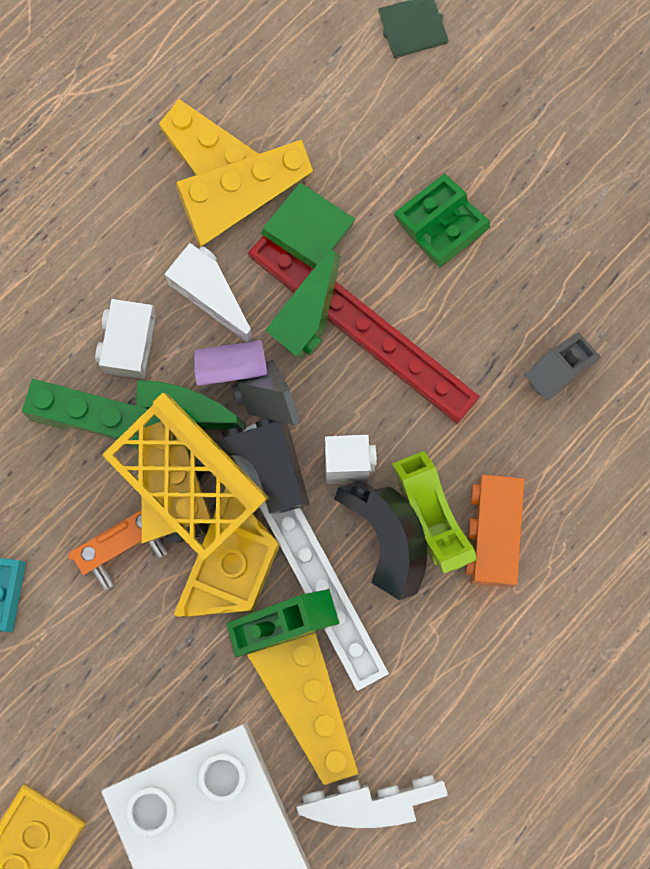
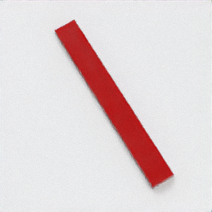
[248,236,480,425]

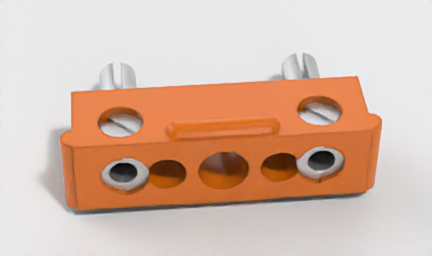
[68,510,168,590]

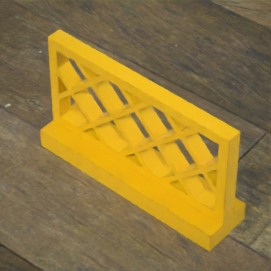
[102,393,269,560]

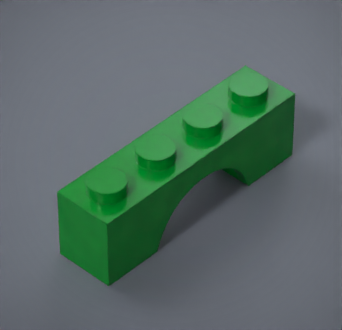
[21,378,162,449]

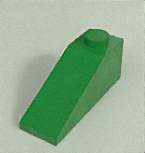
[265,248,341,358]
[226,589,340,657]

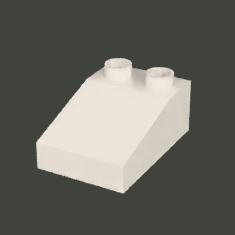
[101,723,311,869]

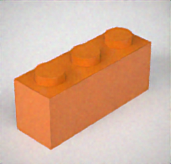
[465,474,525,588]

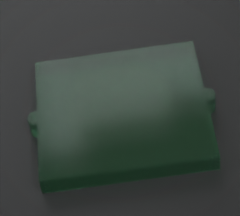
[378,0,449,59]

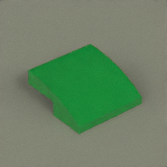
[394,173,490,268]

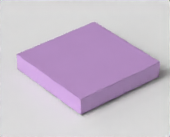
[194,340,267,386]

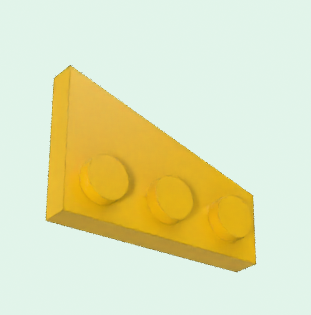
[159,99,258,175]
[141,422,212,544]

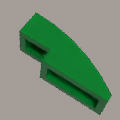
[136,380,246,430]

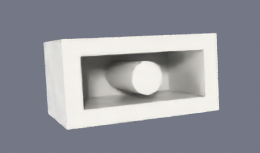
[95,299,156,380]
[324,435,377,484]

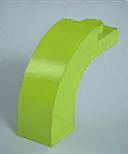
[392,451,477,574]

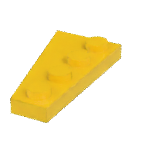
[175,139,313,248]
[247,633,359,785]

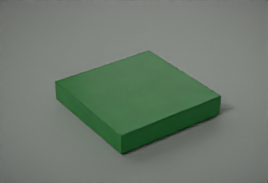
[261,183,355,269]

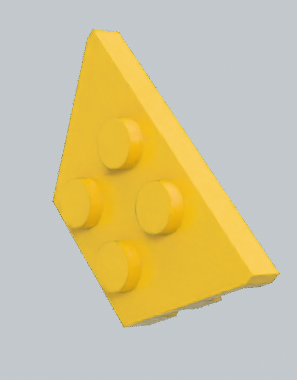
[174,487,280,617]

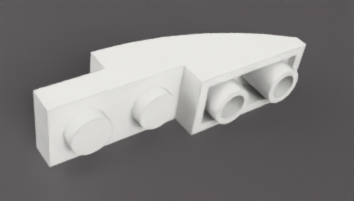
[296,775,448,828]

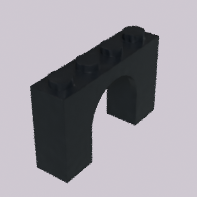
[166,418,310,543]

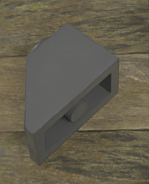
[525,332,601,401]

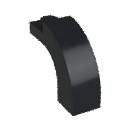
[334,482,427,600]

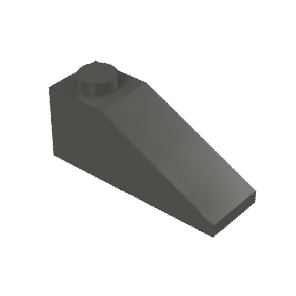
[231,360,300,425]

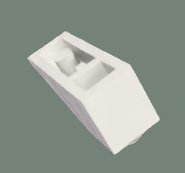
[164,243,252,342]

